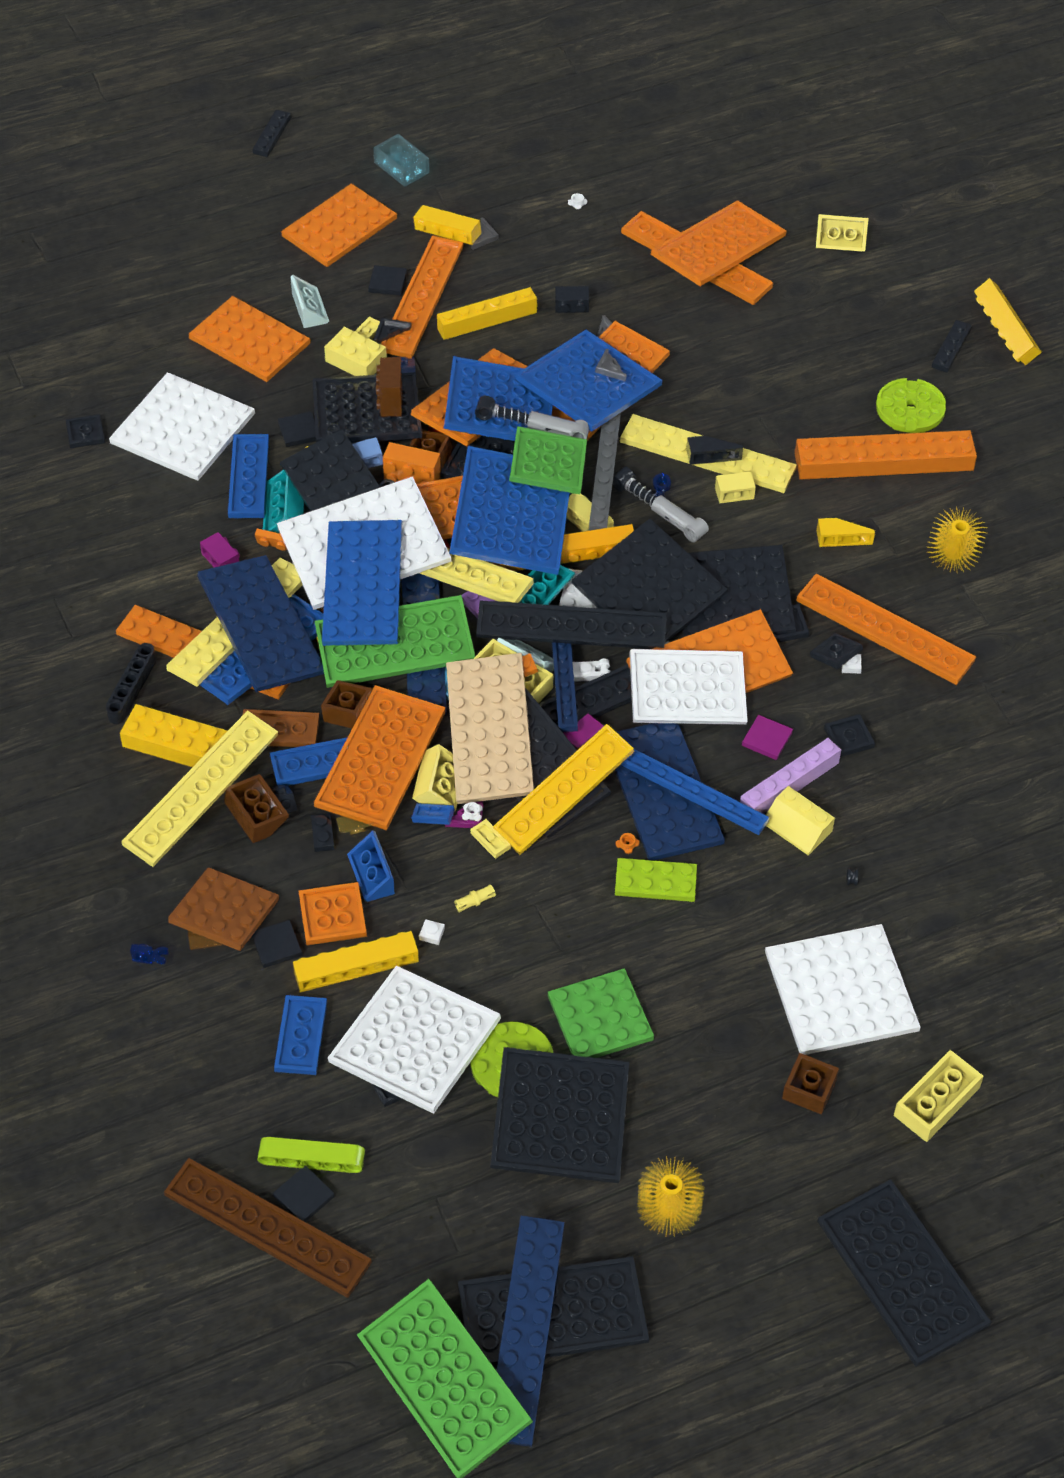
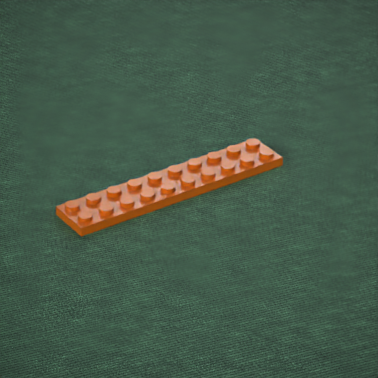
[621,211,773,305]
[381,236,463,359]
[796,574,976,685]
[116,605,290,700]

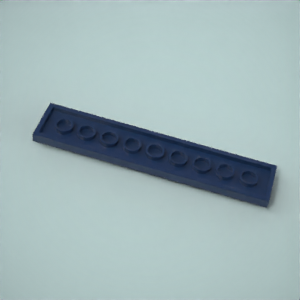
[402,573,447,715]
[497,1216,565,1447]

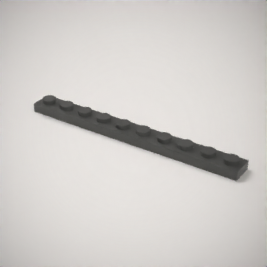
[589,413,621,531]

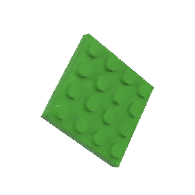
[509,426,587,495]
[548,968,654,1058]

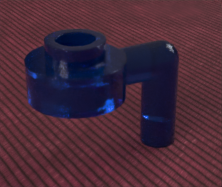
[653,473,671,497]

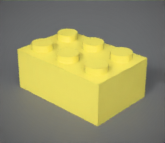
[324,327,387,376]

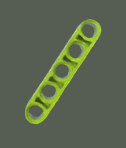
[257,1137,365,1173]

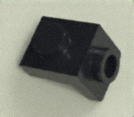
[272,784,297,813]

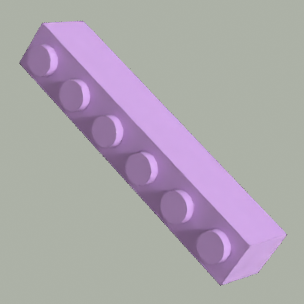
[740,738,841,814]

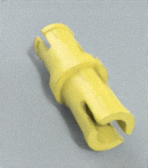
[454,885,496,912]

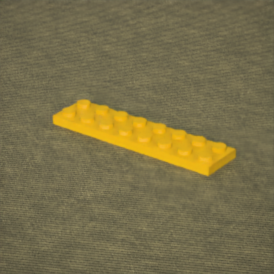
[493,724,634,855]

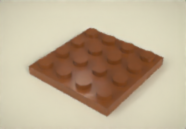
[168,867,279,951]

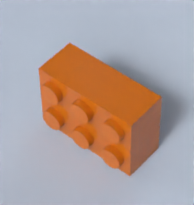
[383,442,441,484]

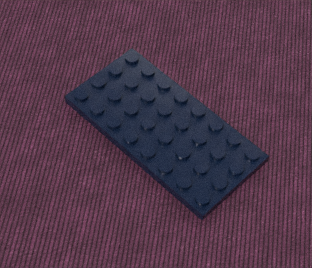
[197,555,324,692]
[615,723,725,861]

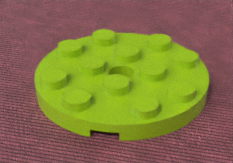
[876,378,946,433]
[470,1022,554,1097]

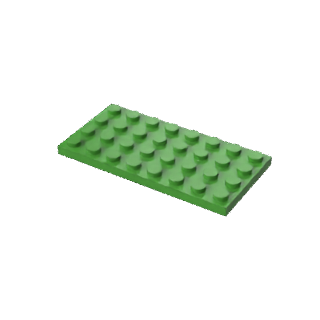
[315,595,475,688]
[357,1279,533,1478]

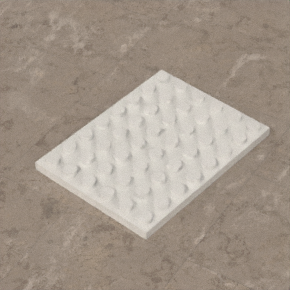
[277,477,452,610]

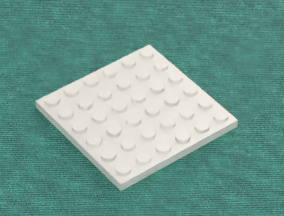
[109,372,255,481]
[765,924,920,1055]
[328,966,501,1114]

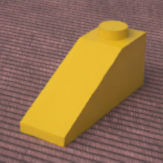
[817,518,875,547]

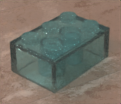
[374,134,429,187]

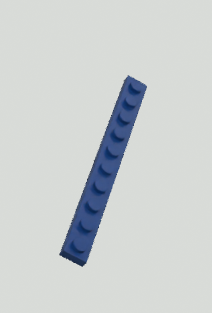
[620,749,769,835]

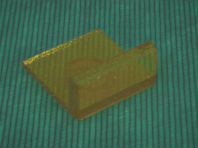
[336,816,374,835]

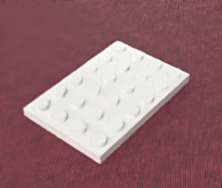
[630,649,747,725]

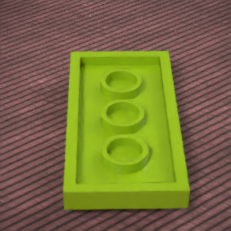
[615,858,697,902]

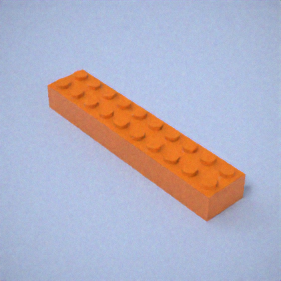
[795,430,977,479]

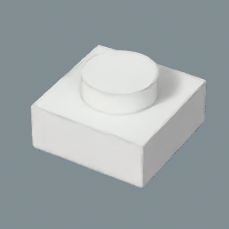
[842,654,861,674]
[419,919,445,945]

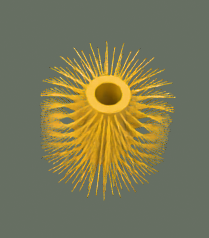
[928,507,987,572]
[637,1156,704,1237]

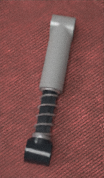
[475,396,589,439]
[612,467,709,542]

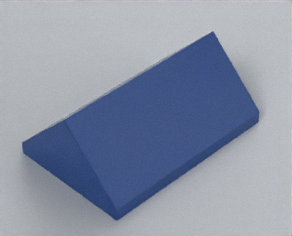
[347,831,395,902]

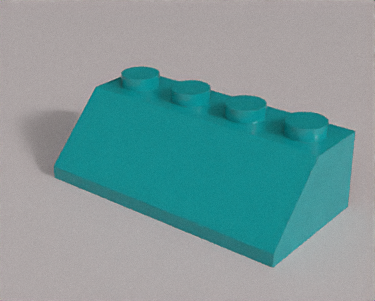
[263,470,304,533]
[519,565,575,605]

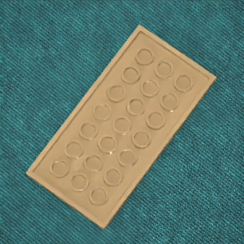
[446,653,534,804]

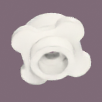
[568,193,587,209]
[462,802,483,821]

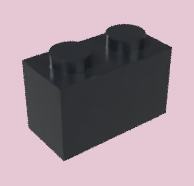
[555,286,589,313]

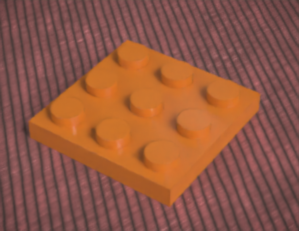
[299,882,367,945]

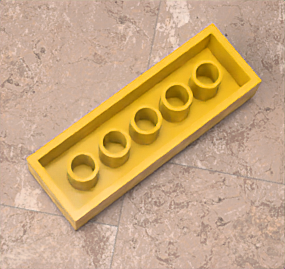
[120,704,227,767]

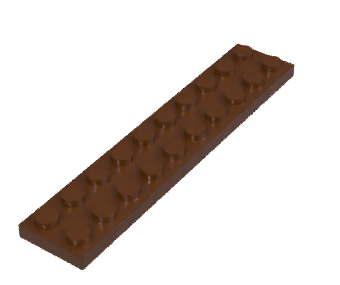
[164,1158,372,1298]

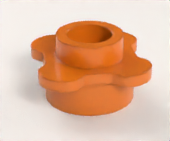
[616,833,639,854]

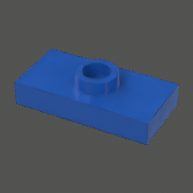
[411,803,455,825]

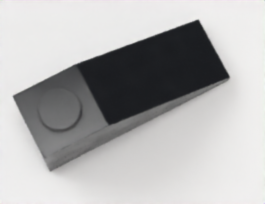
[686,436,743,465]

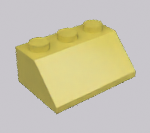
[816,215,868,252]
[412,744,457,811]
[766,786,835,856]

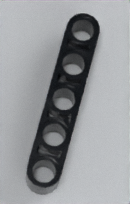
[106,643,156,724]

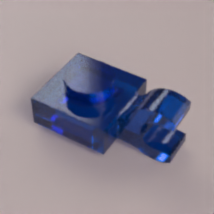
[130,944,169,964]

